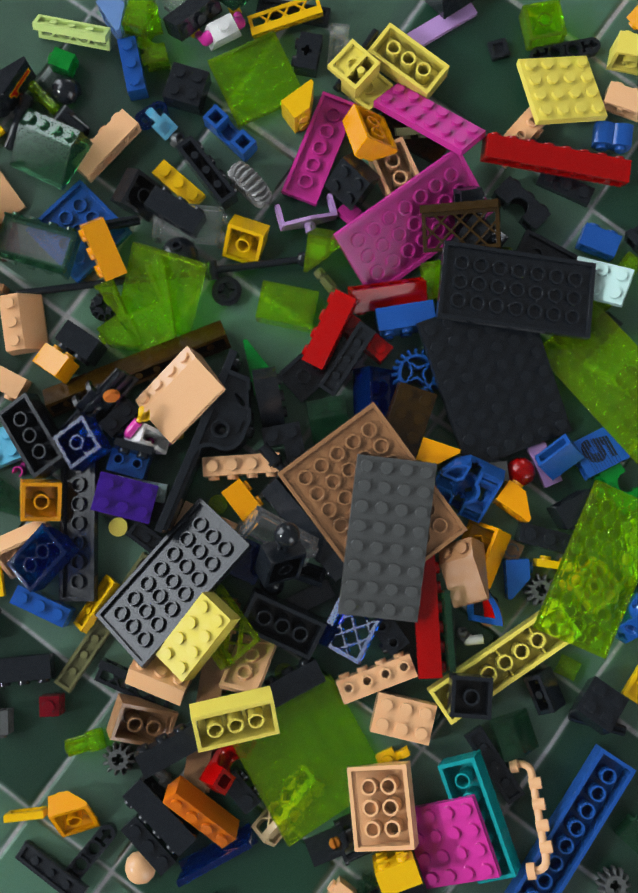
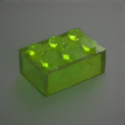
[255,280,319,333]

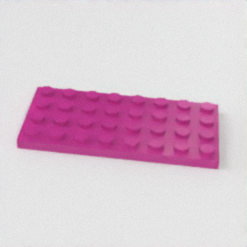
[332,151,493,285]

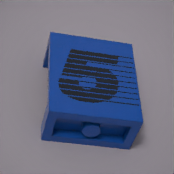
[574,424,630,481]

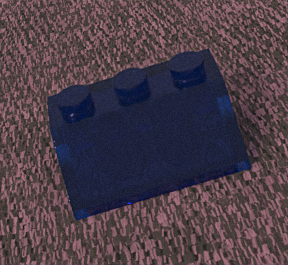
[353,366,396,418]
[6,523,79,593]

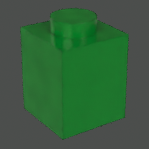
[48,47,79,78]

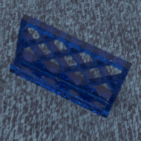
[318,598,383,665]
[176,822,259,888]

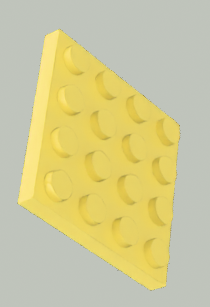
[516,56,608,125]

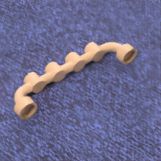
[508,756,554,880]

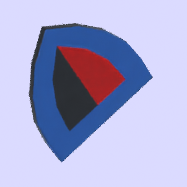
[467,590,504,627]

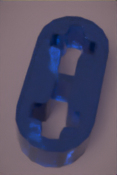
[135,101,169,130]

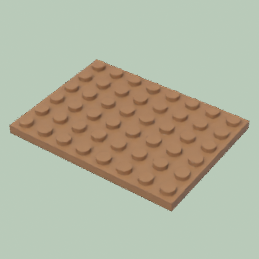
[277,402,468,563]

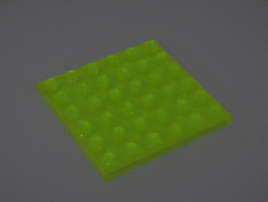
[233,674,378,847]

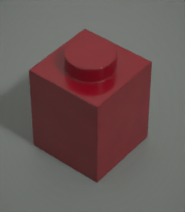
[39,693,65,717]

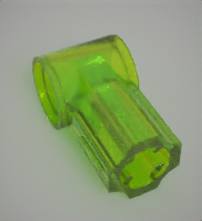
[65,727,107,757]

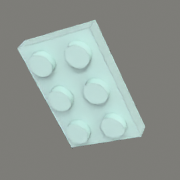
[577,256,635,308]

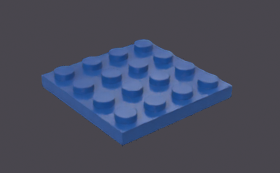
[26,180,132,283]

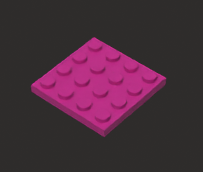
[414,794,502,889]

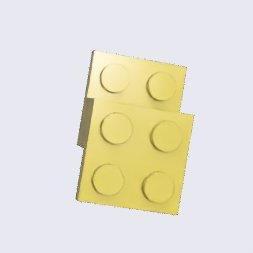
[327,38,393,111]

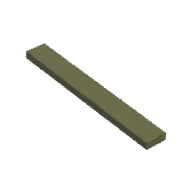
[54,552,148,693]

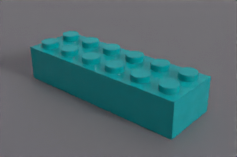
[437,750,521,884]

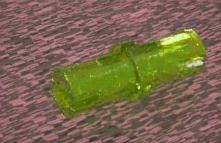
[27,80,60,115]

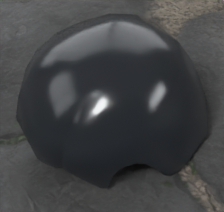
[52,76,82,105]

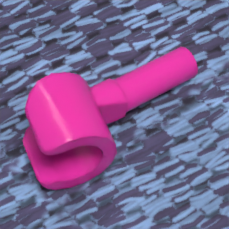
[12,461,27,477]

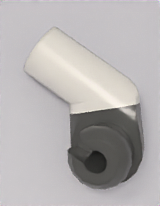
[456,627,484,646]

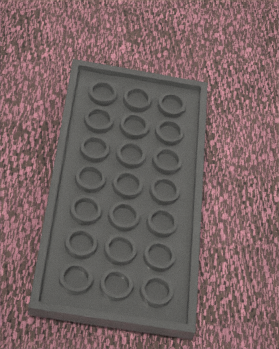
[338,454,437,622]

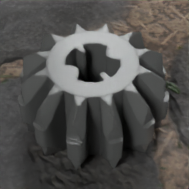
[523,573,557,607]
[102,741,136,776]
[595,864,632,893]

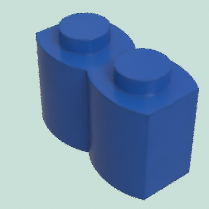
[591,121,634,154]

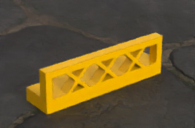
[247,0,324,39]

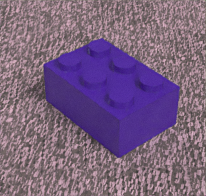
[90,471,159,524]

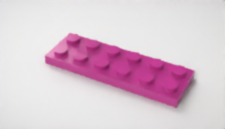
[373,83,486,156]
[281,91,356,207]

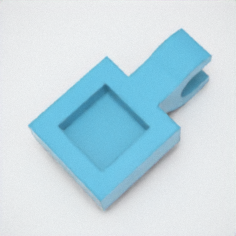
[145,107,178,141]

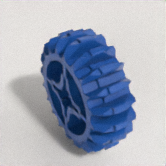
[391,348,438,393]

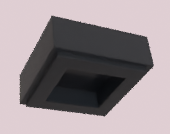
[487,38,511,62]

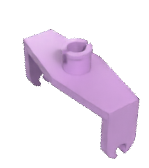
[275,193,338,235]

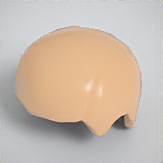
[125,851,156,885]

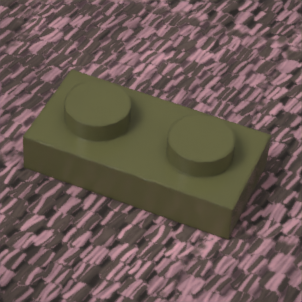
[394,127,427,139]

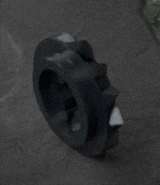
[212,276,242,307]
[90,291,120,322]

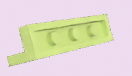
[32,14,112,51]

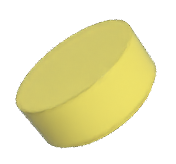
[108,517,129,537]

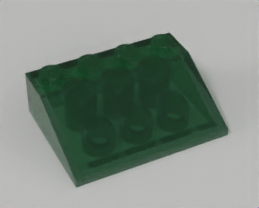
[10,108,93,191]

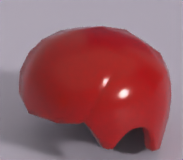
[508,457,535,486]

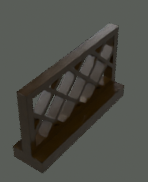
[420,199,501,253]

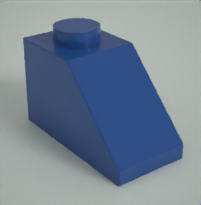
[502,557,533,600]

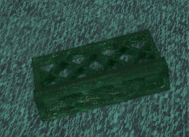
[437,588,458,672]

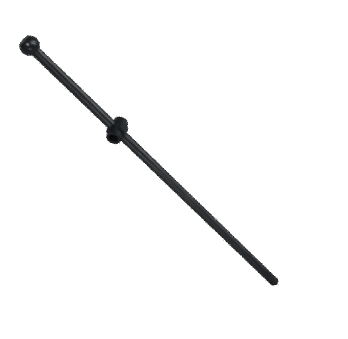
[15,252,310,295]

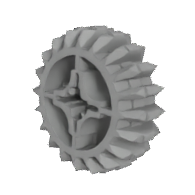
[227,161,272,209]

